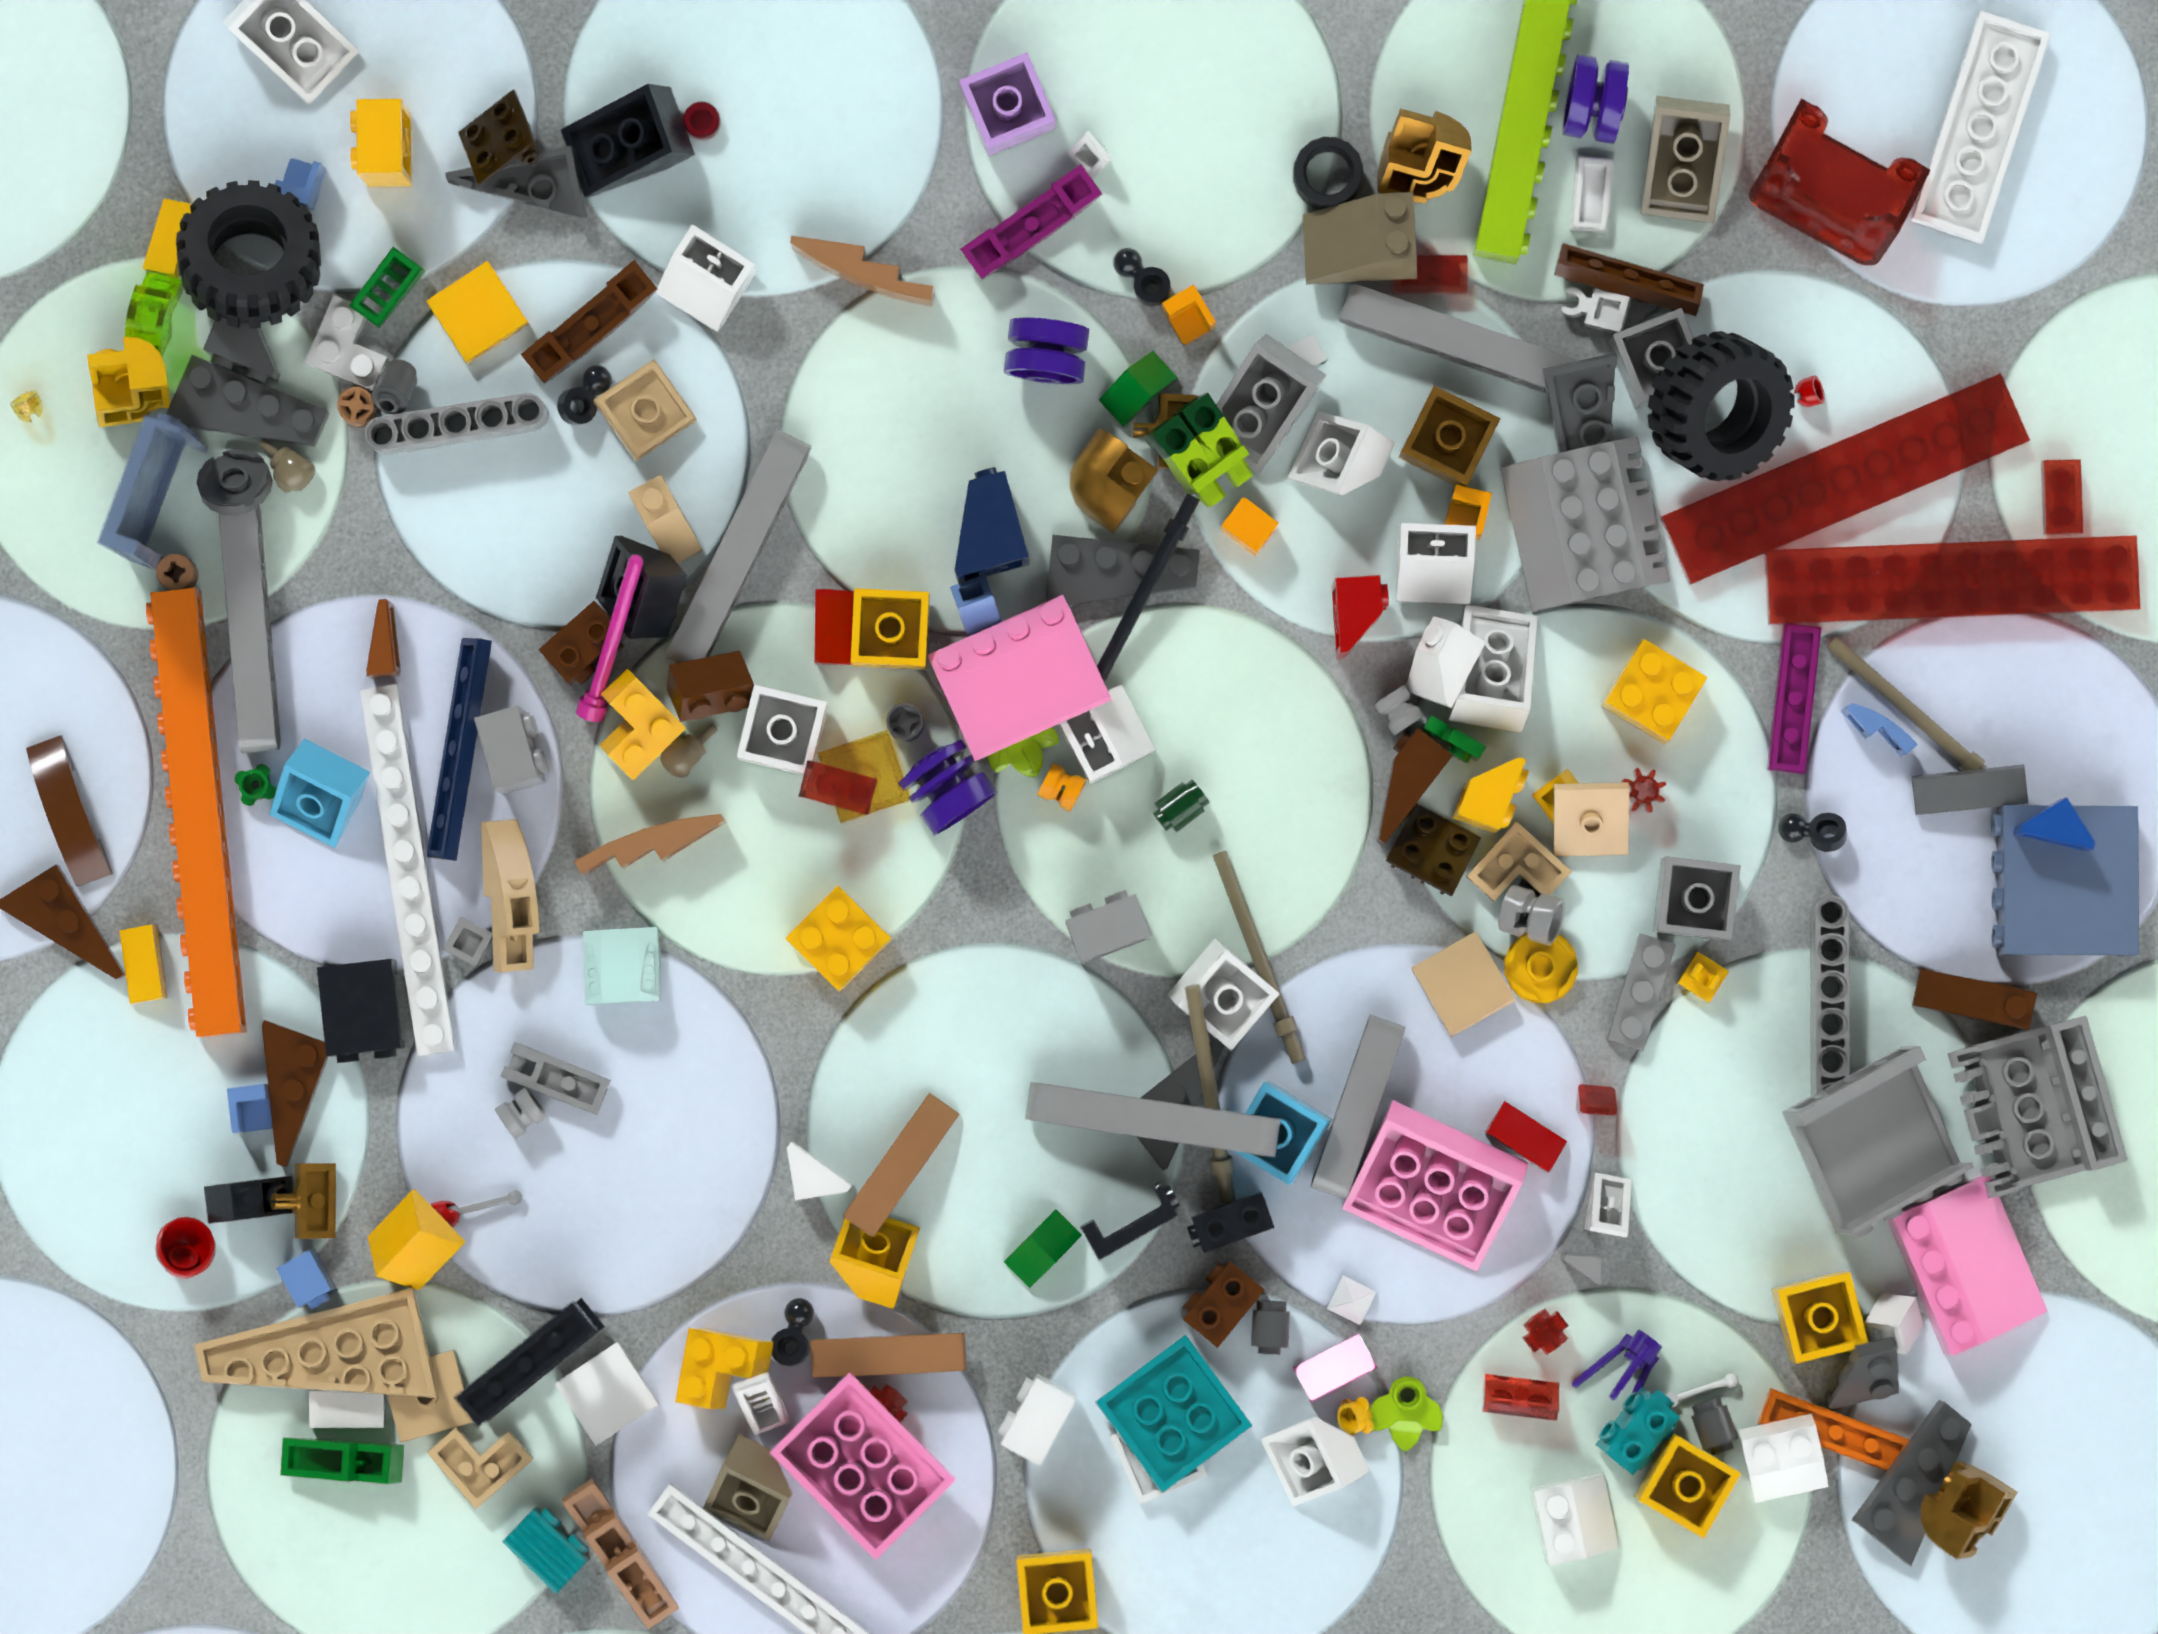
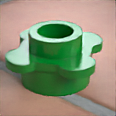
[234,764,277,806]

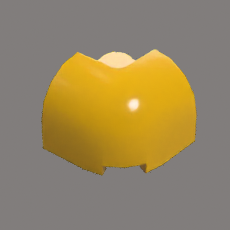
[87,337,171,427]

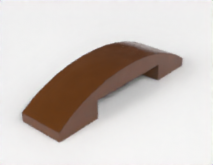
[520,260,658,383]
[26,735,113,887]

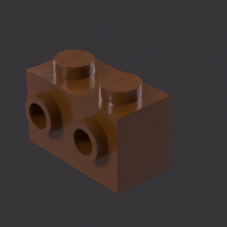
[538,601,627,686]
[667,650,754,722]
[1182,1260,1265,1348]

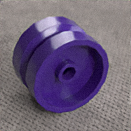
[1562,54,1629,144]
[1004,317,1090,384]

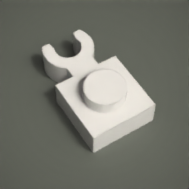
[1561,288,1631,334]

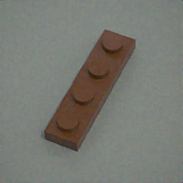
[1554,243,1704,316]

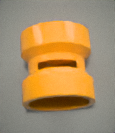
[1037,763,1087,812]

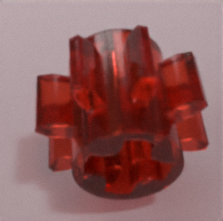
[1621,768,1666,814]
[1522,1308,1569,1355]
[869,1383,908,1423]

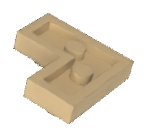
[1466,822,1572,902]
[427,1427,534,1509]

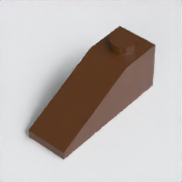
[1377,728,1453,845]
[1912,969,2037,1030]

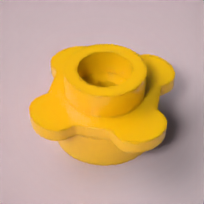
[1337,1397,1373,1436]

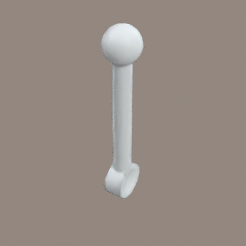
[1665,1373,1739,1408]

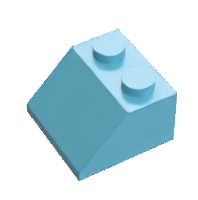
[269,738,370,848]

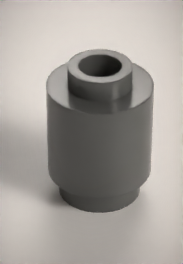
[371,359,417,414]
[1251,1300,1290,1355]
[1691,1397,1739,1455]

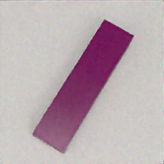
[1767,623,1822,775]

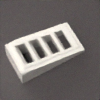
[732,1372,789,1435]

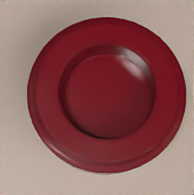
[683,102,721,141]

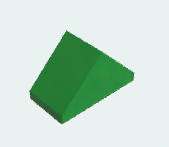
[1098,351,1178,428]
[1004,1209,1082,1288]

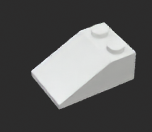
[222,0,360,104]
[1449,604,1538,733]

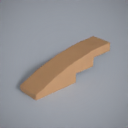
[790,236,934,306]
[574,814,726,875]
[843,1093,960,1237]
[810,1333,967,1378]
[562,1478,679,1629]

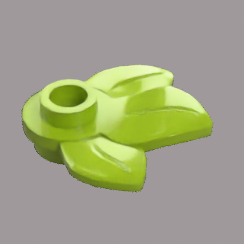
[987,727,1059,777]
[1370,1376,1443,1452]

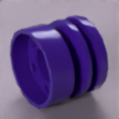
[898,739,998,836]

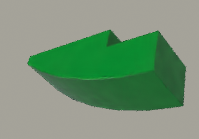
[280,1437,404,1484]

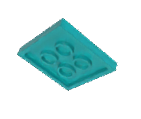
[1095,1335,1253,1493]

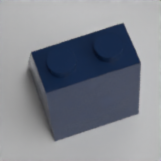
[955,467,1029,584]

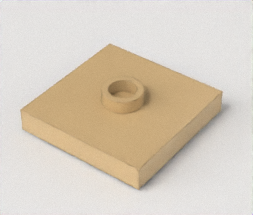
[593,359,697,462]
[1553,783,1629,856]
[388,1350,473,1443]

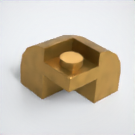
[1377,108,1472,204]
[1069,429,1158,534]
[1920,1461,2018,1559]

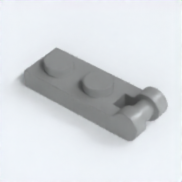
[500,1042,611,1115]

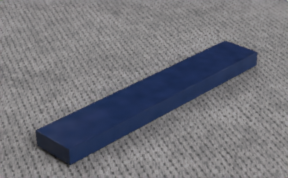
[427,638,492,861]

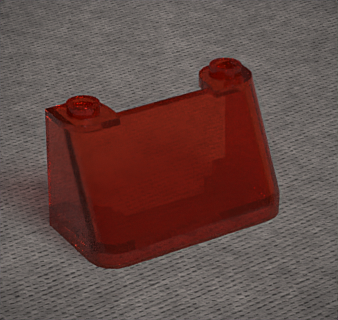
[1749,98,1931,266]

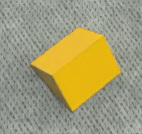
[367,1188,466,1290]

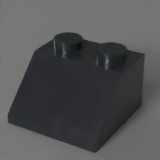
[596,535,687,639]

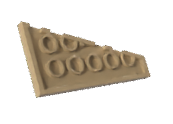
[194,1288,439,1398]

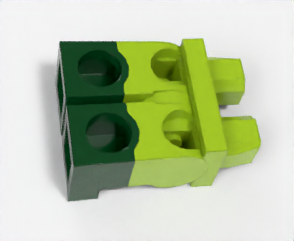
[1143,392,1253,508]

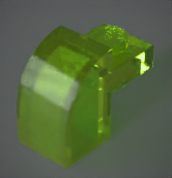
[125,271,183,356]

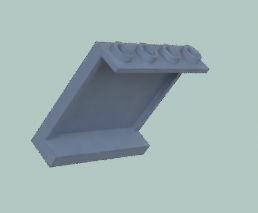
[97,413,208,570]
[1991,805,2139,956]

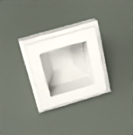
[1067,131,1112,180]
[1327,1275,1376,1325]

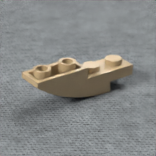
[481,819,540,973]

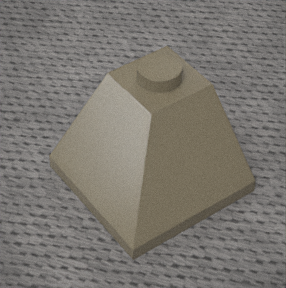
[703,1434,793,1542]

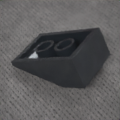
[560,84,695,198]

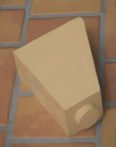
[628,475,703,564]

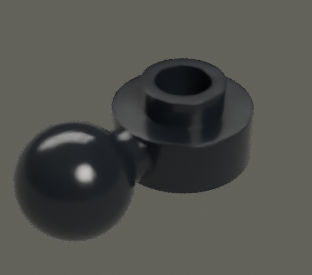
[1113,248,1171,307]
[557,365,612,425]
[1778,813,1847,852]
[771,1298,814,1367]

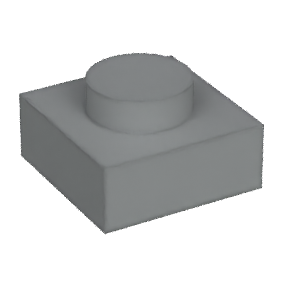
[443,917,492,967]

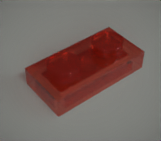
[1393,255,1468,294]
[2041,459,2083,535]
[798,760,877,815]
[1482,1374,1560,1421]

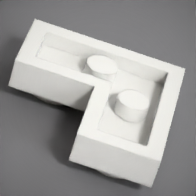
[305,295,389,392]

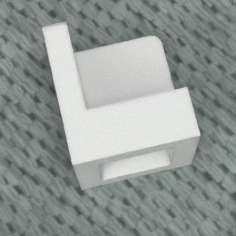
[1865,1293,1923,1355]

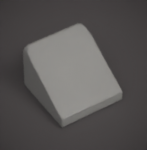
[1561,1252,1603,1285]

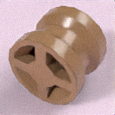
[337,387,378,427]
[156,554,198,590]

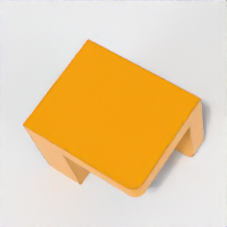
[1161,284,1216,345]
[1445,484,1492,540]
[1220,498,1279,556]

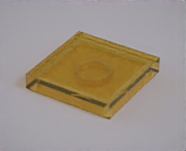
[817,730,910,824]

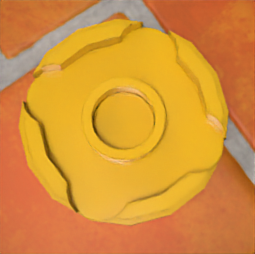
[1504,933,1578,1003]

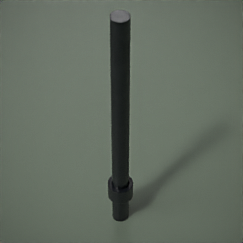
[1097,493,1200,683]

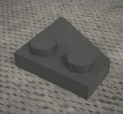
[1825,1337,1899,1410]

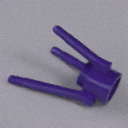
[1572,1329,1662,1400]

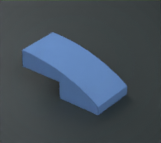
[1841,703,1918,757]

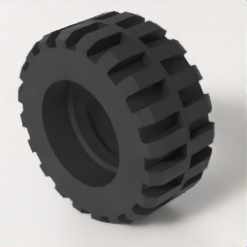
[176,180,321,329]
[1648,331,1795,482]

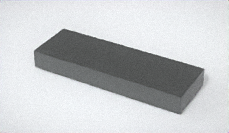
[1912,764,2028,815]

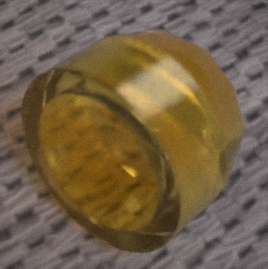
[10,390,43,422]

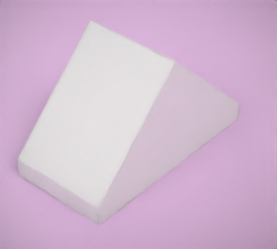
[787,1142,853,1200]
[1584,1172,1632,1238]

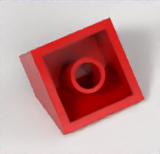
[1331,575,1389,659]

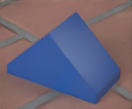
[2013,797,2095,851]

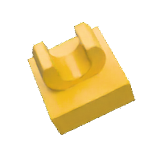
[1677,951,1729,1003]

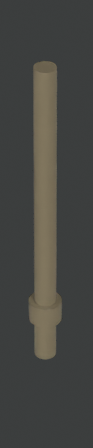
[1827,637,1987,771]
[1213,850,1306,1064]
[1185,984,1235,1203]

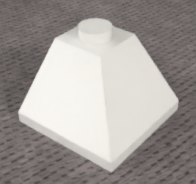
[1287,411,1395,495]
[1406,616,1486,708]
[1260,1417,1370,1507]

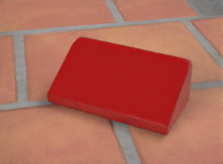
[814,589,854,665]
[1484,1101,1567,1173]

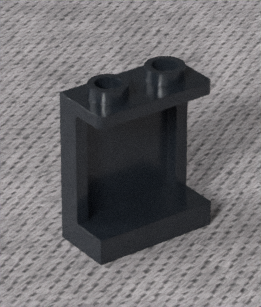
[317,959,405,1063]
[1080,1182,1180,1260]

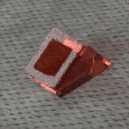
[1576,1084,1617,1116]

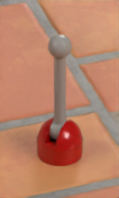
[431,1190,522,1228]

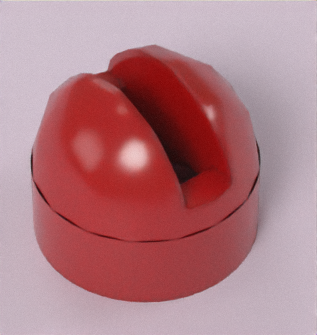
[1794,375,1825,407]

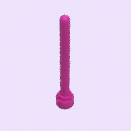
[576,554,643,722]

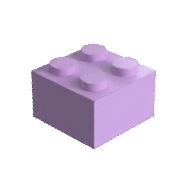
[959,52,1056,157]

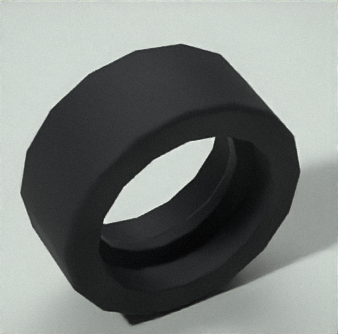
[1293,137,1363,210]

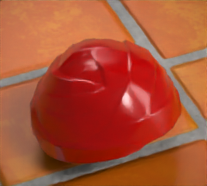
[155,1217,215,1279]

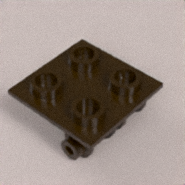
[458,89,540,186]
[1386,803,1481,897]

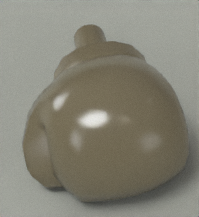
[259,439,315,493]
[660,724,718,778]

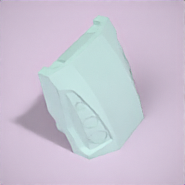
[583,927,661,1005]

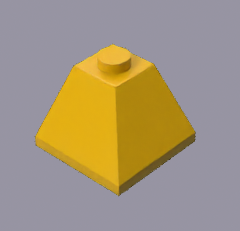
[829,1205,920,1309]

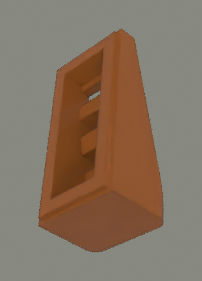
[366,599,401,679]

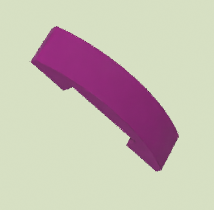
[960,164,1103,280]

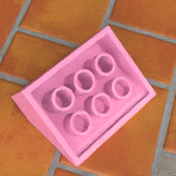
[927,595,1111,761]
[1342,1100,1528,1271]
[1887,1176,2048,1356]
[769,1372,956,1560]

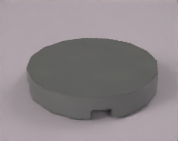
[196,449,273,515]

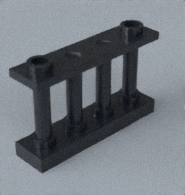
[454,1298,605,1427]

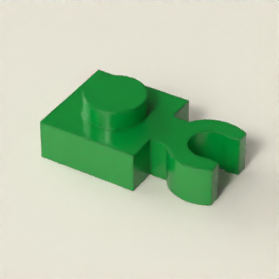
[1422,715,1487,763]

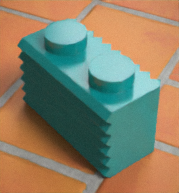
[502,1506,590,1594]

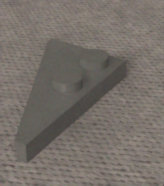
[445,146,587,218]
[1136,1038,1225,1171]

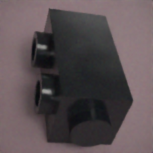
[1187,1192,1275,1253]

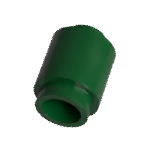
[1153,779,1210,833]

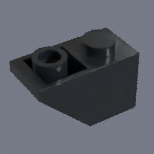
[204,1176,293,1224]

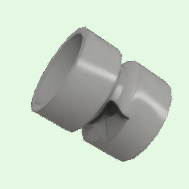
[1498,885,1565,946]

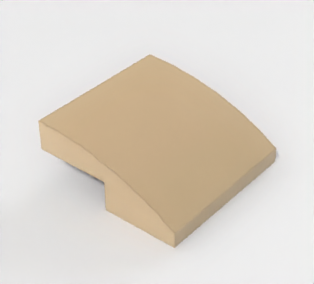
[1411,931,1515,1037]

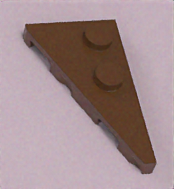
[0,865,126,980]
[262,1020,328,1167]

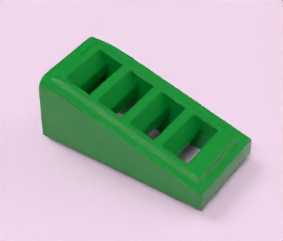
[349,247,426,328]

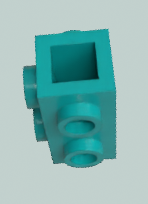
[1595,1387,1680,1475]

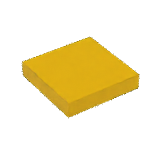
[426,261,529,364]

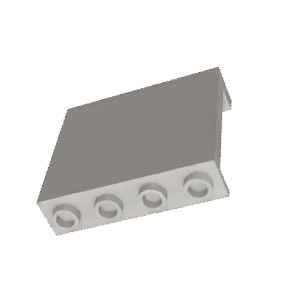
[1782,1046,1974,1238]

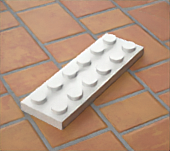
[1911,11,2051,244]

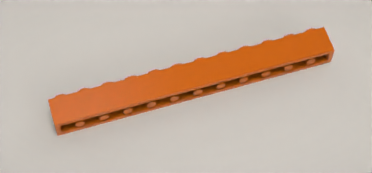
[146,588,247,1038]

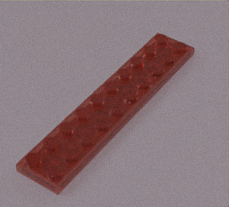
[1660,373,2030,586]
[1764,535,2141,625]

